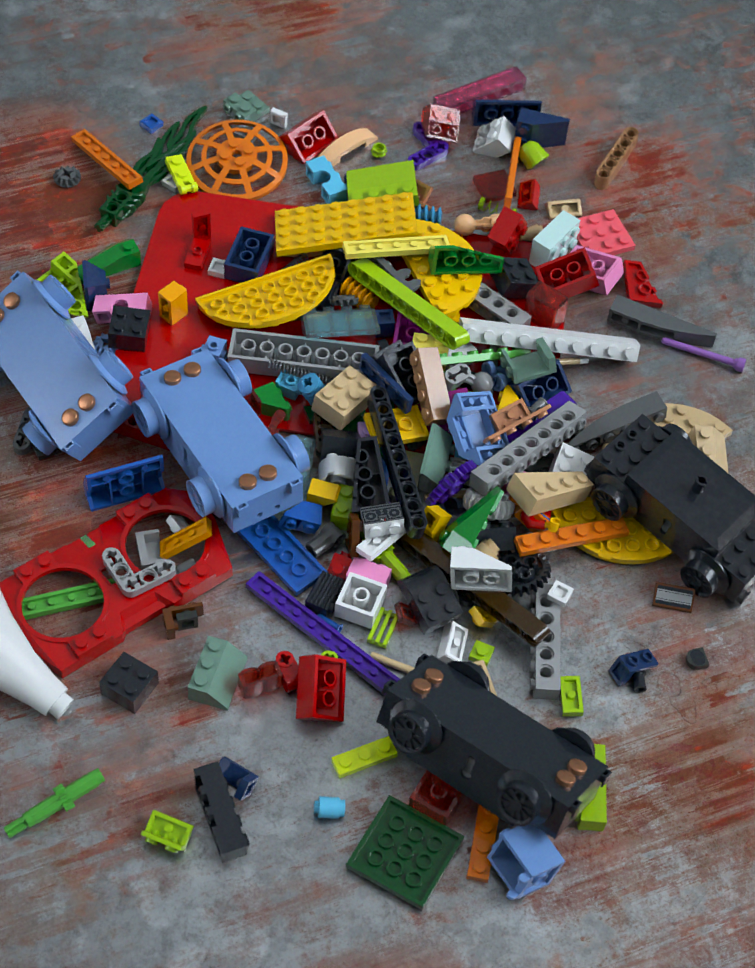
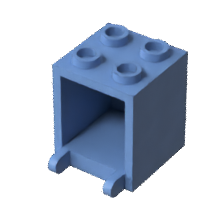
[487,825,565,900]

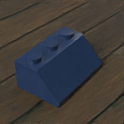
[507,359,573,407]

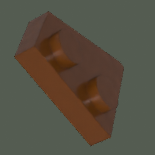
[345,513,363,558]

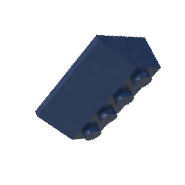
[472,100,542,127]

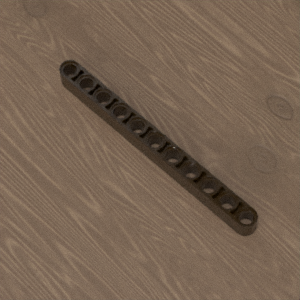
[395,526,550,647]

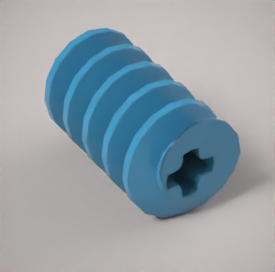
[414,204,442,225]
[297,373,325,406]

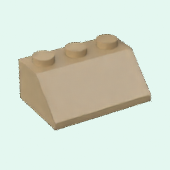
[688,425,728,473]

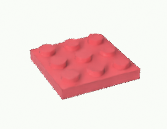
[576,209,636,255]

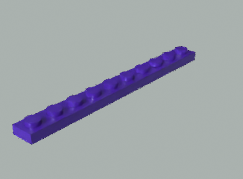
[246,571,400,695]

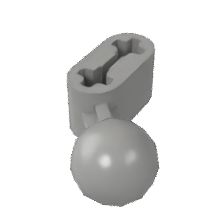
[444,363,494,392]

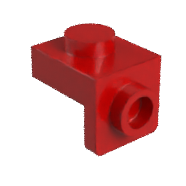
[327,551,353,582]

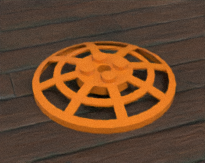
[186,120,288,200]

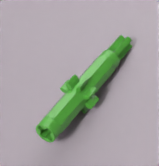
[3,768,105,838]

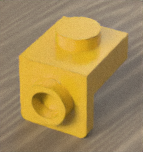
[469,606,498,628]

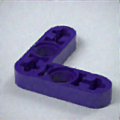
[407,121,449,171]

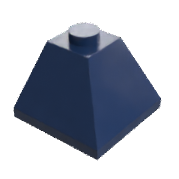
[82,260,110,311]

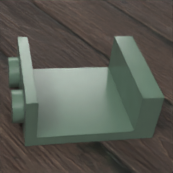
[499,337,557,384]

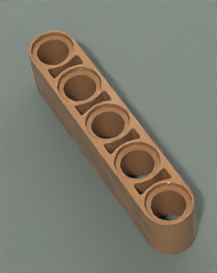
[594,127,639,190]

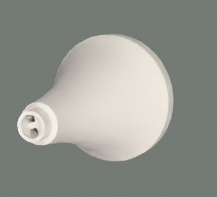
[0,589,74,719]

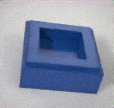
[140,113,163,134]

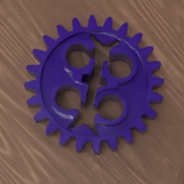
[425,460,478,506]

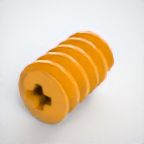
[339,276,379,314]

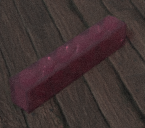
[432,66,527,121]

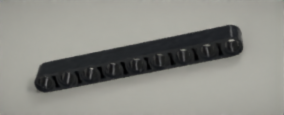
[367,385,428,539]

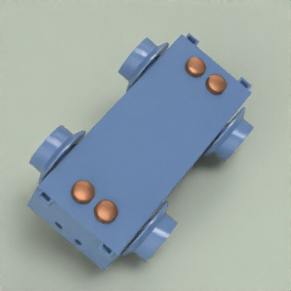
[0,271,133,461]
[132,347,310,533]

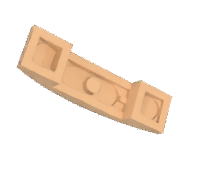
[317,128,378,166]

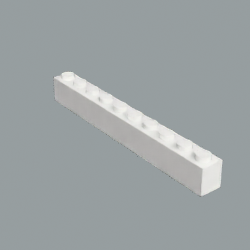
[459,317,640,362]

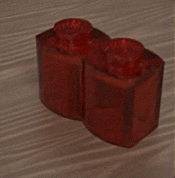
[238,661,282,699]

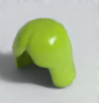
[519,141,549,170]

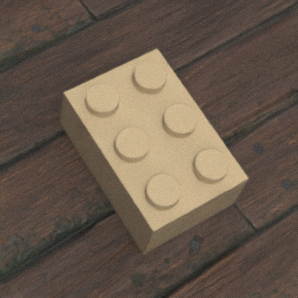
[311,365,376,430]

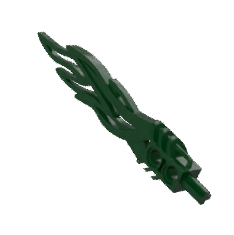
[94,105,207,232]

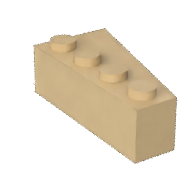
[506,471,594,517]

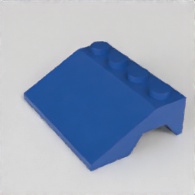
[83,455,165,512]

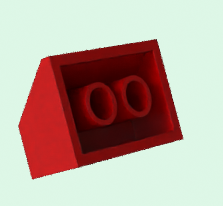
[279,110,338,164]
[296,654,346,722]

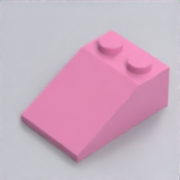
[570,245,624,296]

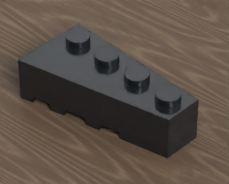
[351,436,390,520]
[193,761,250,863]

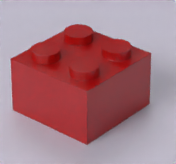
[487,206,528,255]

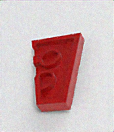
[623,260,663,308]

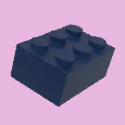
[224,226,275,283]

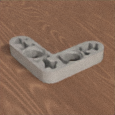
[102,547,176,598]

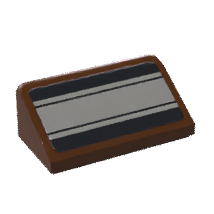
[652,582,695,613]

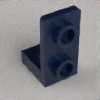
[608,649,659,686]
[219,756,259,801]

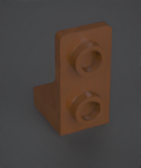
[162,602,204,640]

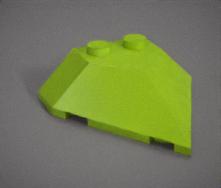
[37,252,88,318]

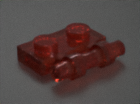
[267,409,286,435]

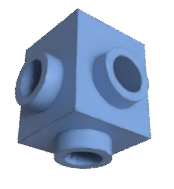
[201,335,228,361]

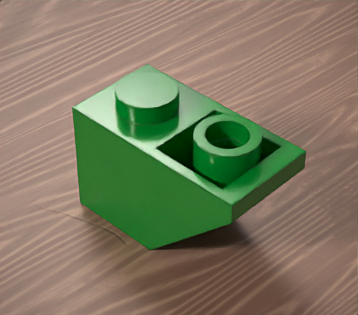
[253,382,292,421]

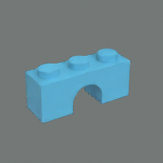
[305,155,348,204]

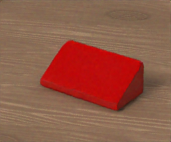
[517,179,540,211]

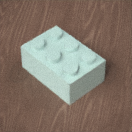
[529,210,580,267]

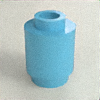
[314,796,345,819]

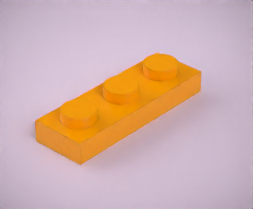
[160,517,212,559]

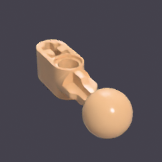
[454,214,499,236]

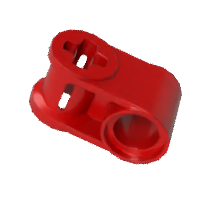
[274,651,299,693]

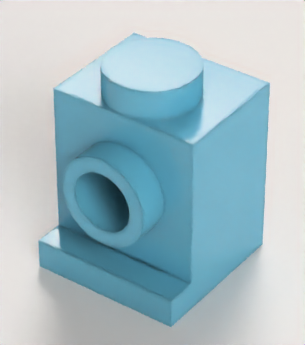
[275,369,302,401]

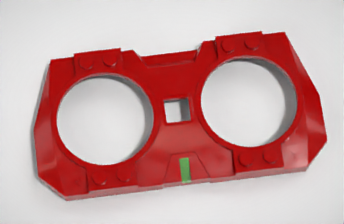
[0,488,233,678]

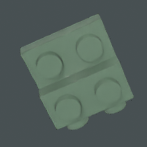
[223,90,270,122]

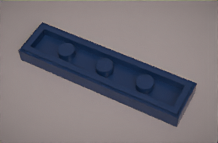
[359,352,413,414]

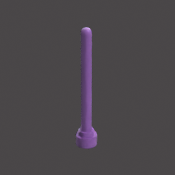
[661,337,747,373]

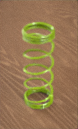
[478,197,517,214]

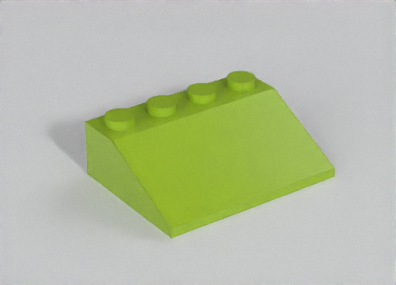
[346,160,419,206]

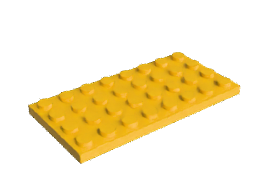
[275,192,418,257]

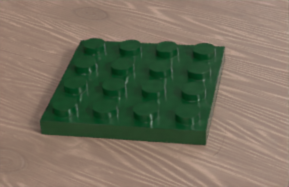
[346,795,465,910]

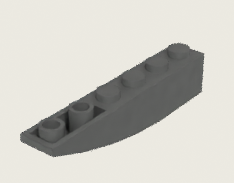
[607,294,717,347]
[568,391,667,452]

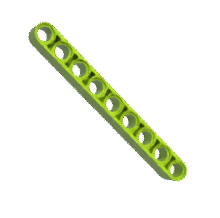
[348,258,470,350]

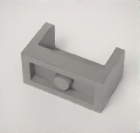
[135,529,166,574]

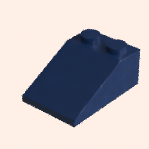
[515,108,570,148]

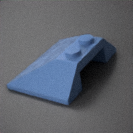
[446,391,509,466]

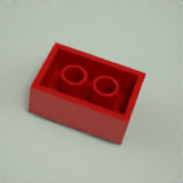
[535,247,600,305]

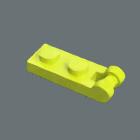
[165,154,198,195]

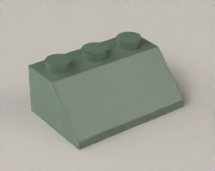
[418,423,455,493]
[188,635,248,711]

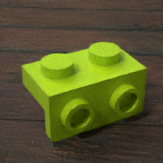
[140,810,194,853]

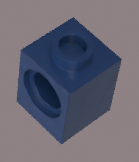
[374,309,395,338]

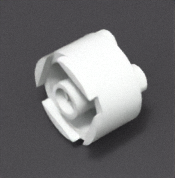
[318,453,355,486]

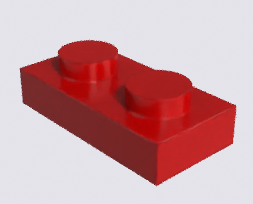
[191,209,211,239]

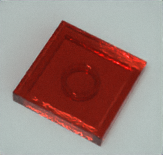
[473,169,517,203]

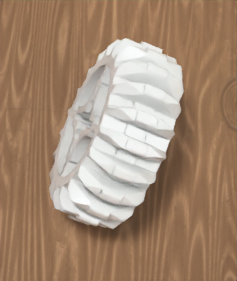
[463,487,515,520]

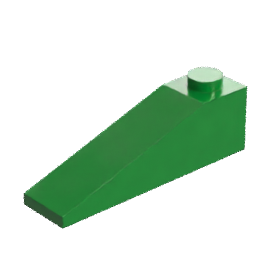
[77,239,141,285]
[428,245,504,275]
[439,486,504,553]

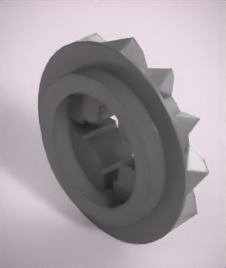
[53,165,81,188]
[330,295,359,306]

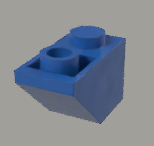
[278,501,322,534]

